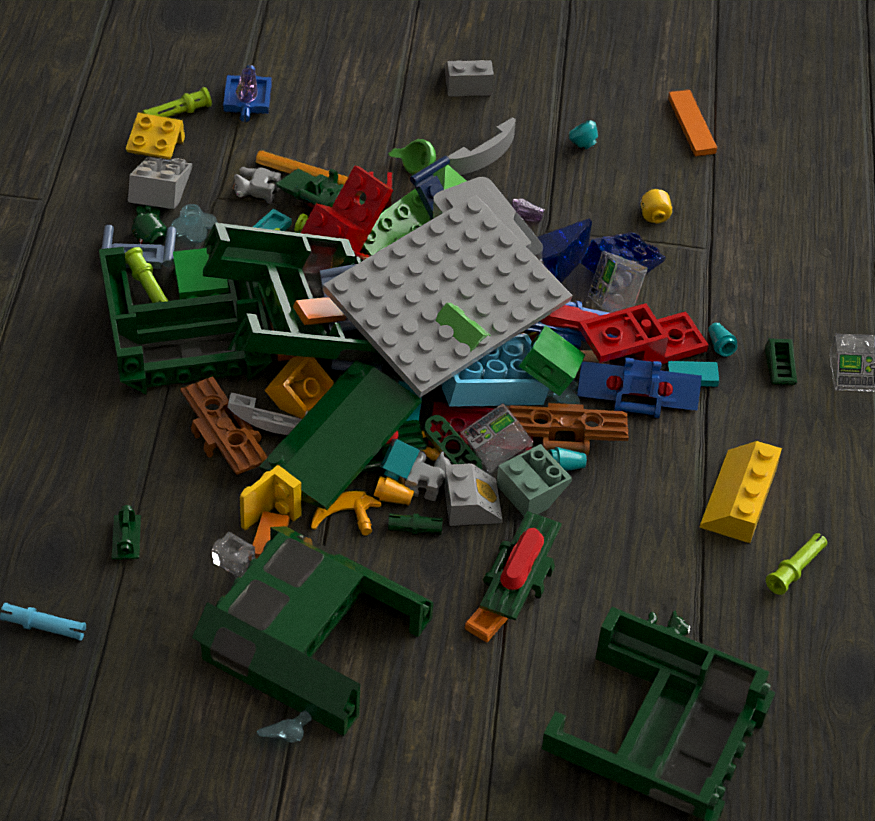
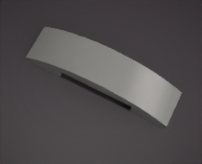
[448,117,516,175]
[228,393,309,435]

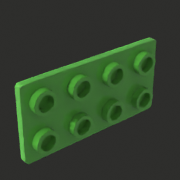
[362,189,431,256]

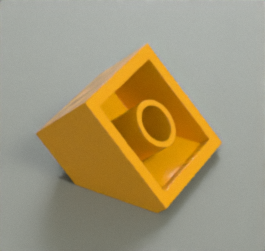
[265,356,334,419]

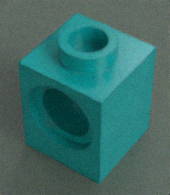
[380,439,420,481]

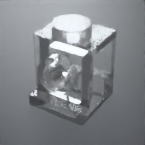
[212,532,255,579]

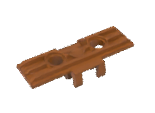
[180,376,267,475]
[505,403,629,455]

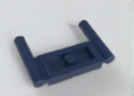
[410,156,450,220]

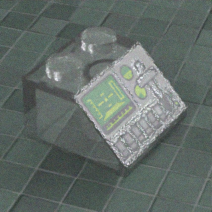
[587,251,648,312]
[829,334,875,391]
[460,404,533,475]

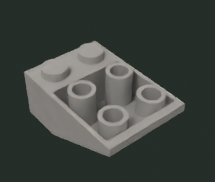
[128,156,192,209]

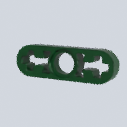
[424,415,482,469]

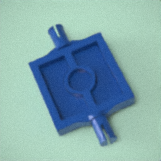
[223,65,272,122]

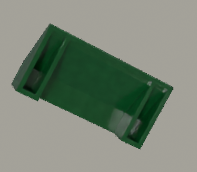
[259,361,422,510]

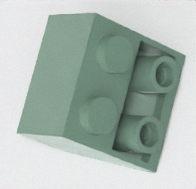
[497,444,572,517]

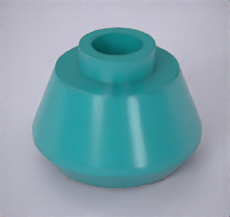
[569,120,598,149]

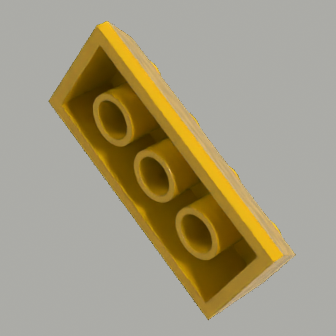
[700,441,782,543]

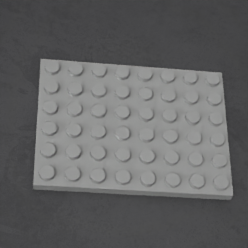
[322,194,573,398]

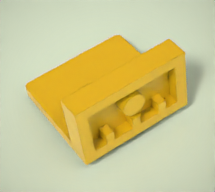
[126,113,185,159]
[240,465,301,530]

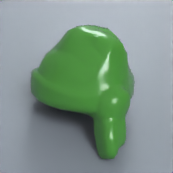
[388,139,436,175]

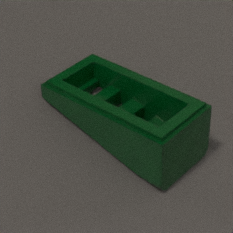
[765,338,797,385]

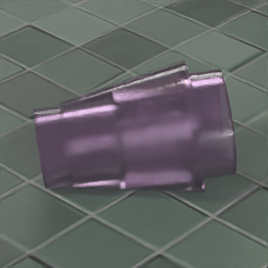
[235,68,258,102]
[511,197,544,222]

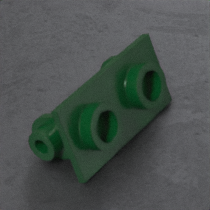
[112,505,141,559]

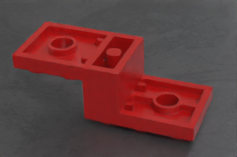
[300,165,394,291]
[578,303,708,365]

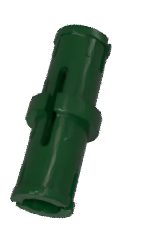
[388,513,443,535]

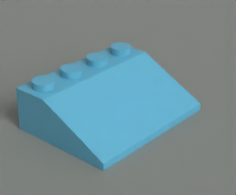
[441,334,549,407]

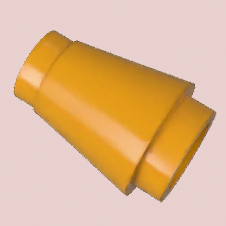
[374,476,414,506]

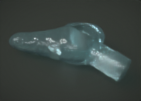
[257,711,311,742]

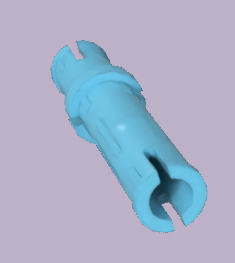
[0,603,86,641]

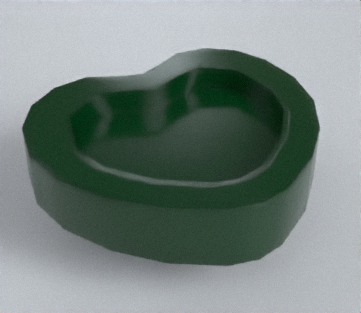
[136,204,160,218]

